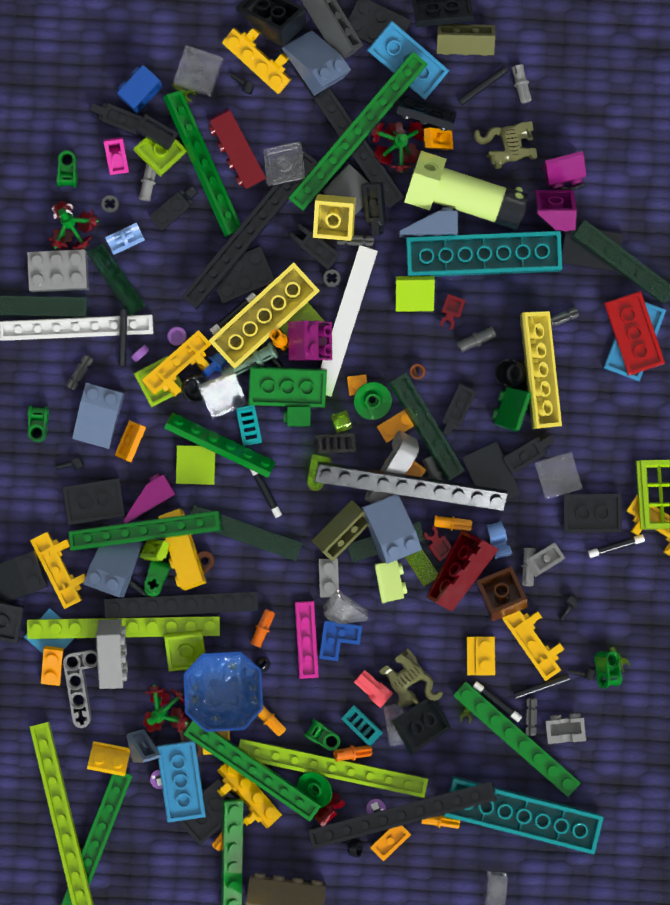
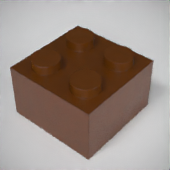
[476,566,528,622]

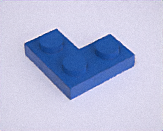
[319,620,362,661]

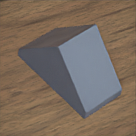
[126,729,161,763]

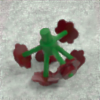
[371,121,424,173]
[48,201,99,250]
[142,684,188,733]

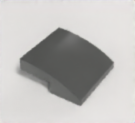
[322,164,367,215]

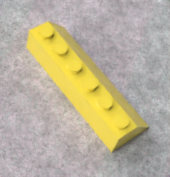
[209,263,320,369]
[520,311,562,429]

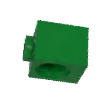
[284,407,311,427]

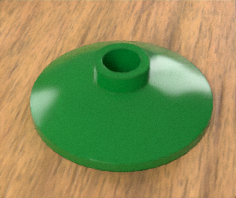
[354,382,392,420]
[297,771,332,808]

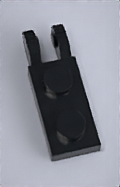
[288,223,340,270]

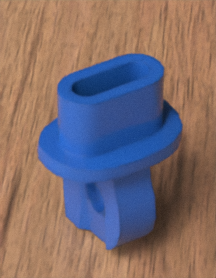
[202,352,228,378]

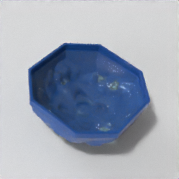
[184,652,263,732]

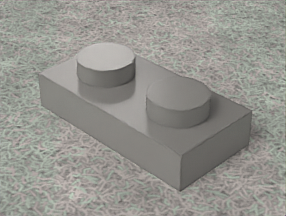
[525,543,565,577]
[319,558,339,597]

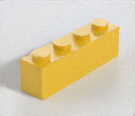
[158,509,207,591]

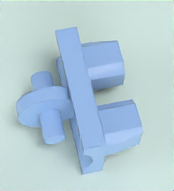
[105,223,145,255]

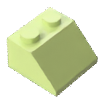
[375,560,407,603]

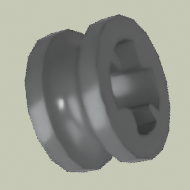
[101,195,119,213]
[323,269,340,287]

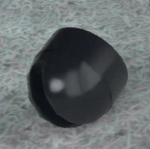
[255,656,270,672]
[347,841,363,858]

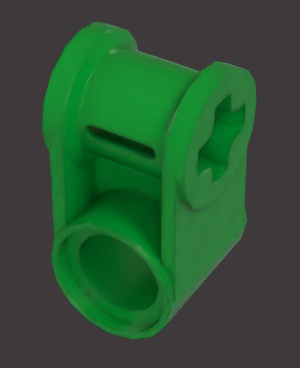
[57,150,78,188]
[28,405,49,443]
[144,561,171,597]
[594,651,622,689]
[303,718,341,750]

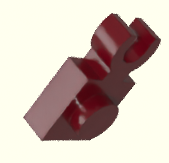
[440,294,466,330]
[422,526,452,562]
[314,792,345,827]

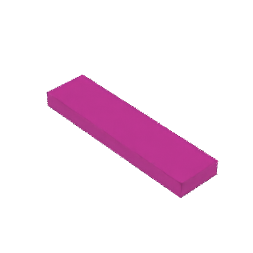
[295,601,319,679]

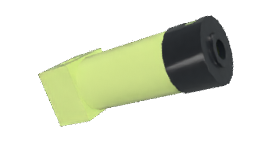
[404,151,529,231]

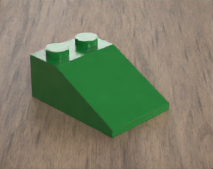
[491,388,532,432]

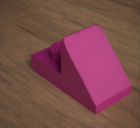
[103,137,129,175]

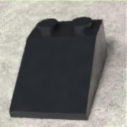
[236,0,306,47]
[0,551,49,602]

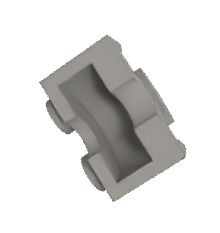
[546,713,586,744]

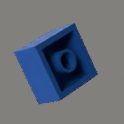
[117,65,163,114]

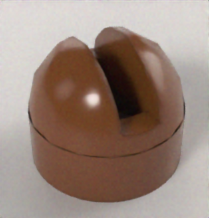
[410,364,426,379]

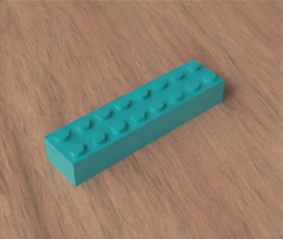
[406,231,562,277]
[444,776,604,854]

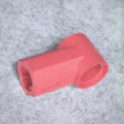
[354,670,394,708]

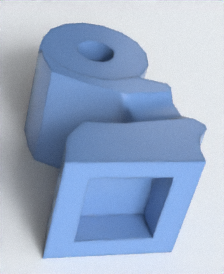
[486,521,512,560]

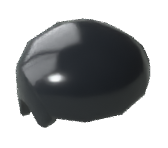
[495,359,526,388]
[181,374,212,403]

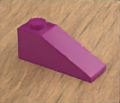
[123,473,176,523]

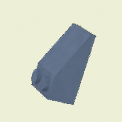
[282,30,351,96]
[399,207,458,238]
[72,383,125,449]
[362,494,422,564]
[83,542,143,597]

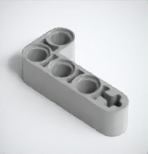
[365,431,419,503]
[63,649,98,728]

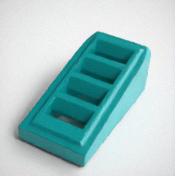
[236,405,262,446]
[341,705,383,746]

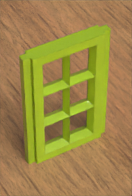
[636,460,670,530]

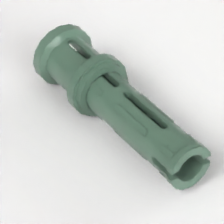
[221,342,279,381]

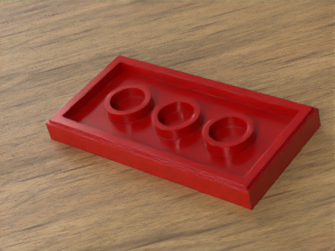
[604,291,665,376]

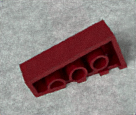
[207,108,266,189]
[426,530,499,611]

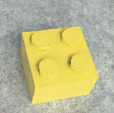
[313,194,356,241]

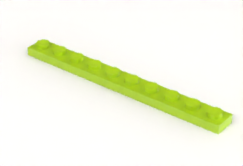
[27,616,220,639]
[30,722,94,905]
[239,738,428,798]

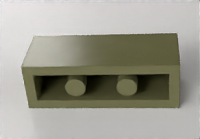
[436,24,495,56]
[312,500,368,562]

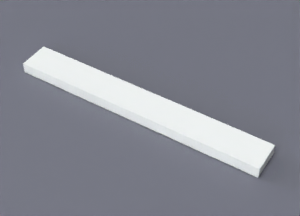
[321,245,378,397]
[0,315,153,341]

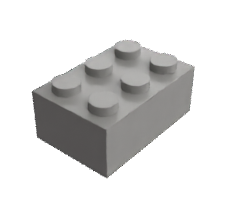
[27,249,89,292]
[97,619,128,689]

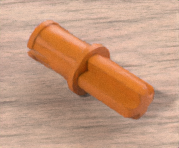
[250,609,275,648]
[333,745,372,762]

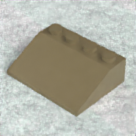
[246,872,326,905]

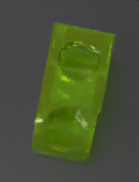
[331,410,353,434]
[307,454,331,491]

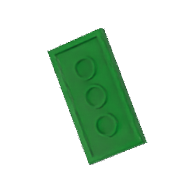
[248,366,327,408]

